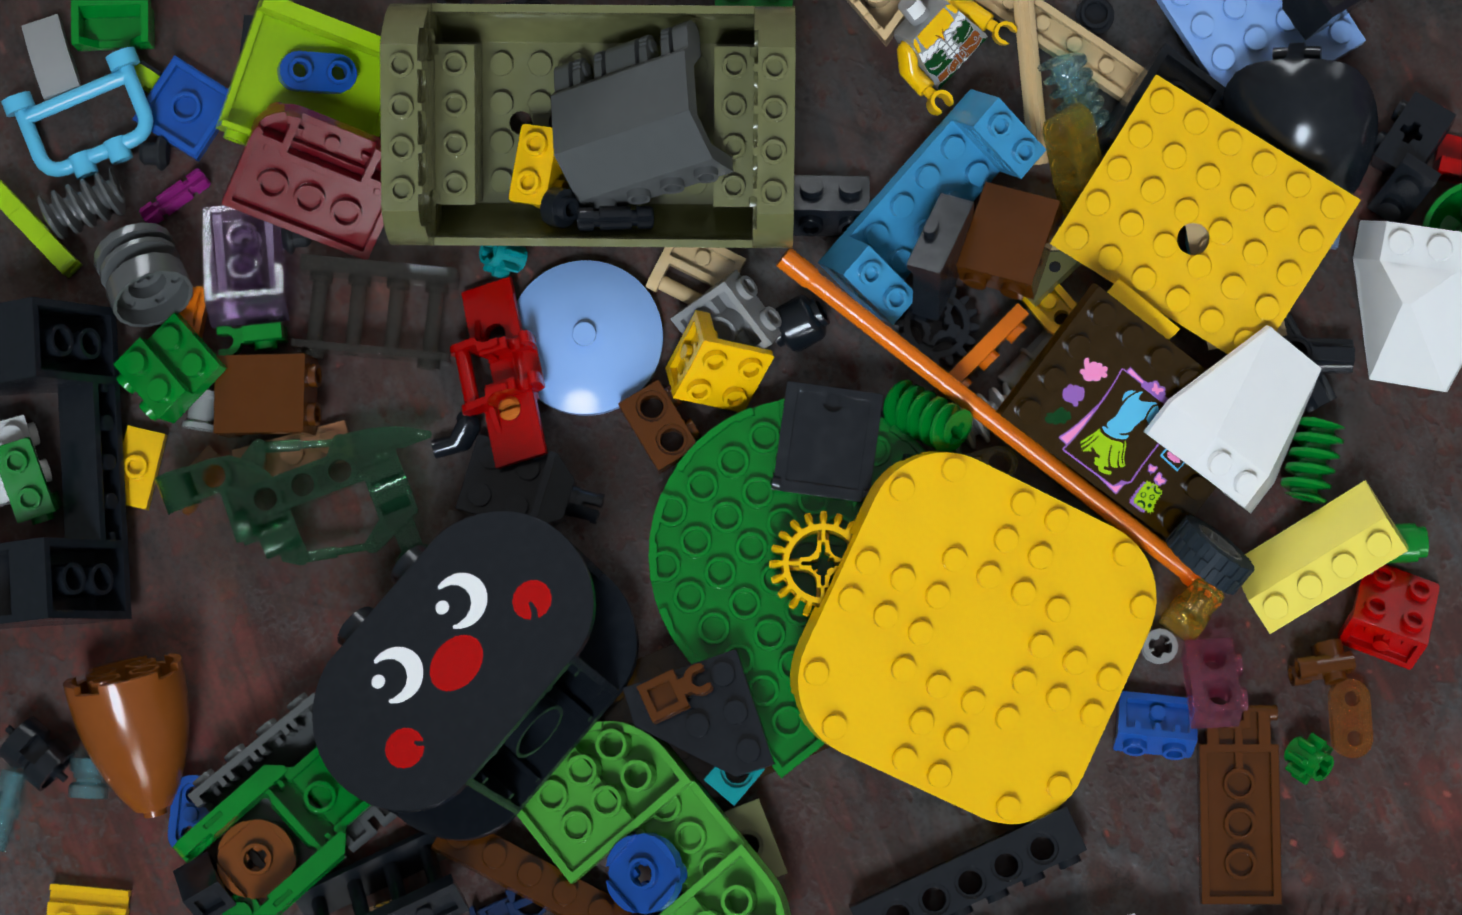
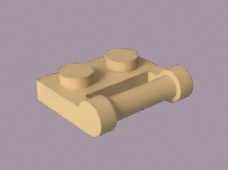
[646,247,746,304]

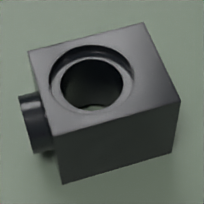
[173,851,237,915]

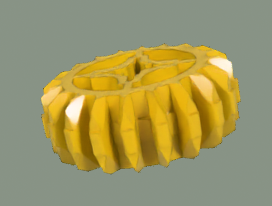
[769,511,854,617]

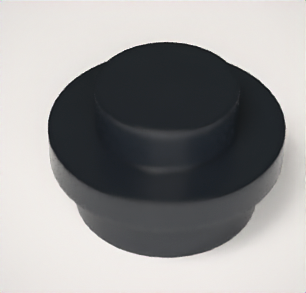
[1075,0,1114,35]

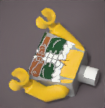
[894,0,1017,116]

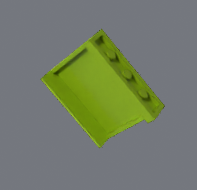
[215,0,381,145]

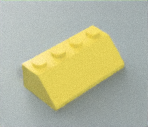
[1241,480,1409,634]

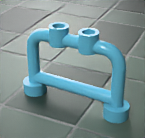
[1,47,154,180]

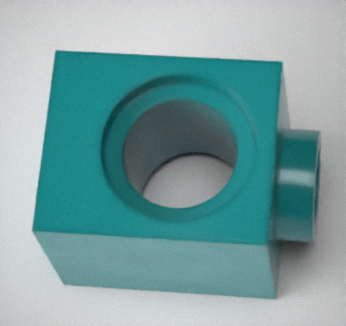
[704,767,765,806]

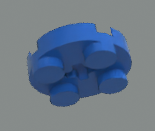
[606,832,688,914]

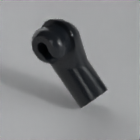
[431,411,480,459]

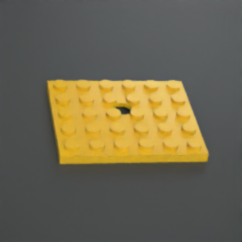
[1050,75,1361,354]

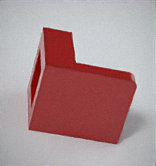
[1432,134,1462,185]

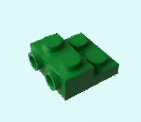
[113,312,227,424]

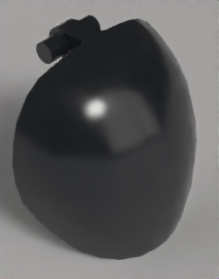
[1221,43,1378,195]

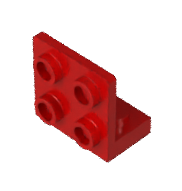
[1337,564,1440,670]

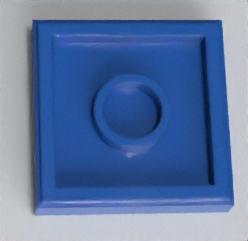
[132,55,228,162]

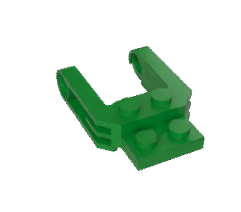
[173,747,372,915]

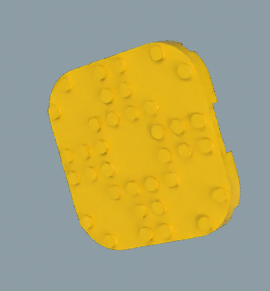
[790,451,1157,824]

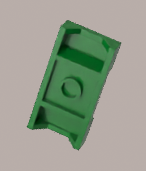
[71,0,155,51]

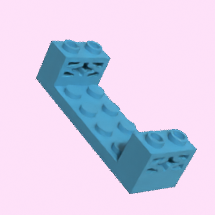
[817,89,1047,325]

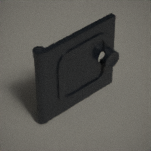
[770,381,884,502]

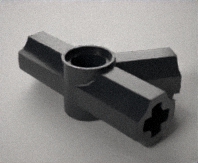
[1283,312,1355,414]

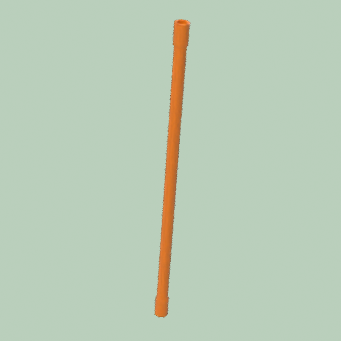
[776,248,1220,603]

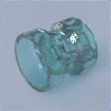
[67,758,108,799]

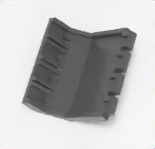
[188,692,398,877]

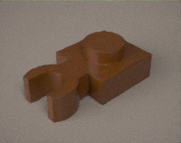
[636,663,714,725]

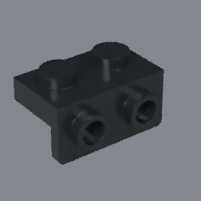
[793,175,870,237]

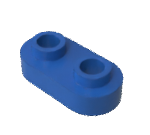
[277,51,357,94]
[168,775,210,848]

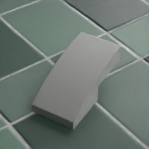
[21,14,81,101]

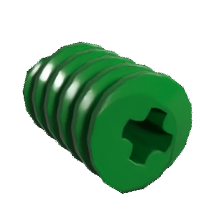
[883,379,973,452]
[1280,417,1345,504]

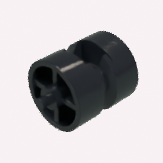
[0,716,75,791]

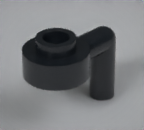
[540,187,587,228]

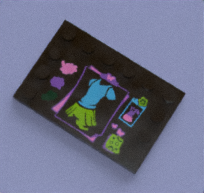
[996,283,1216,539]

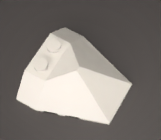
[1353,220,1462,392]

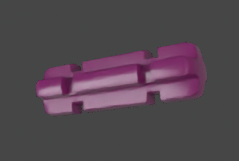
[139,168,210,224]

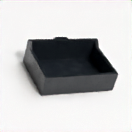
[906,193,974,321]

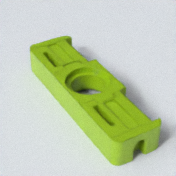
[0,179,83,278]

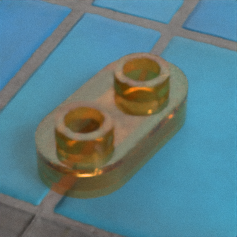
[1328,679,1373,758]

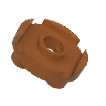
[217,819,299,899]

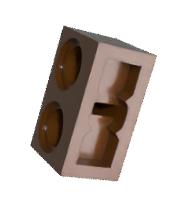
[618,380,701,474]

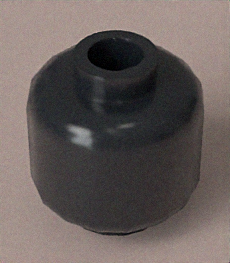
[775,294,830,353]

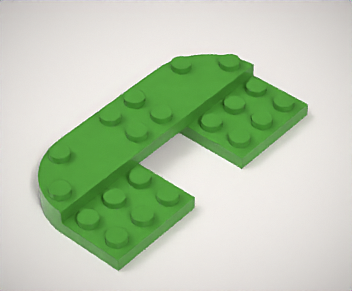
[517,721,791,915]

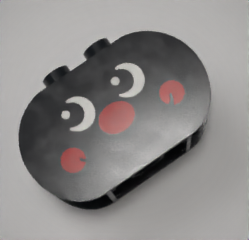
[312,511,639,841]

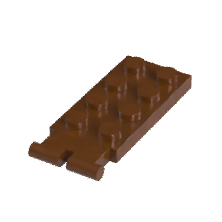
[1197,705,1282,904]

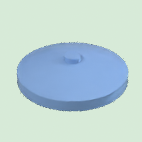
[517,260,663,416]

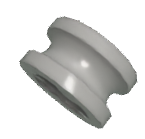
[1141,628,1178,664]

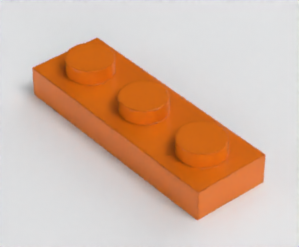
[933,303,1029,399]

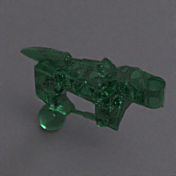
[155,426,432,566]

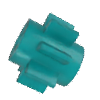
[479,246,528,279]

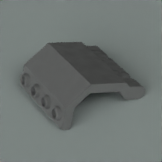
[551,20,733,211]

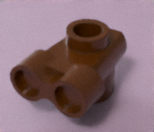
[1287,639,1356,686]

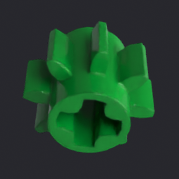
[1284,733,1334,785]

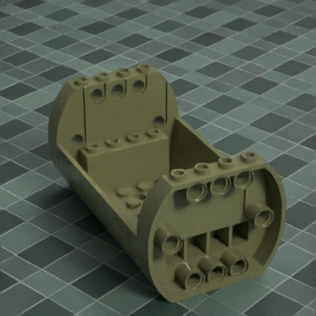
[380,3,796,248]

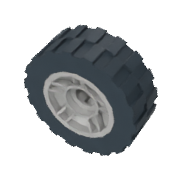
[1166,514,1255,595]

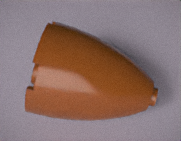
[63,653,190,818]

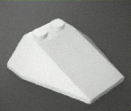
[1143,325,1322,514]

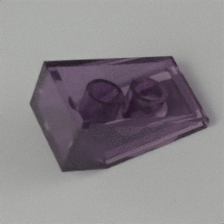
[202,205,290,328]

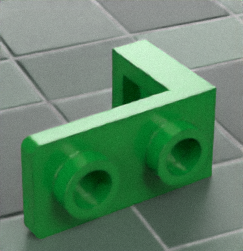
[0,437,63,525]

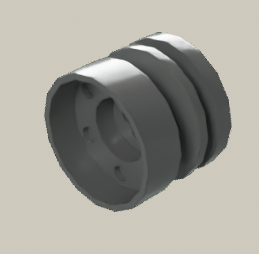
[94,222,193,327]

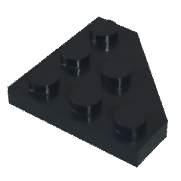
[623,649,775,777]

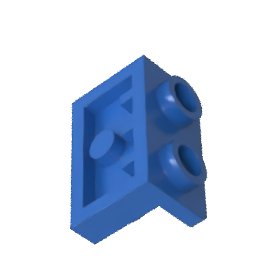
[1113,691,1198,760]

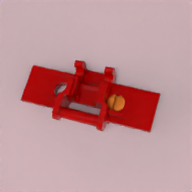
[450,276,548,469]

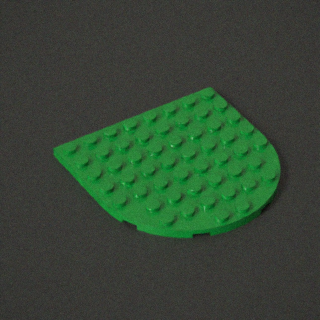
[648,399,926,778]

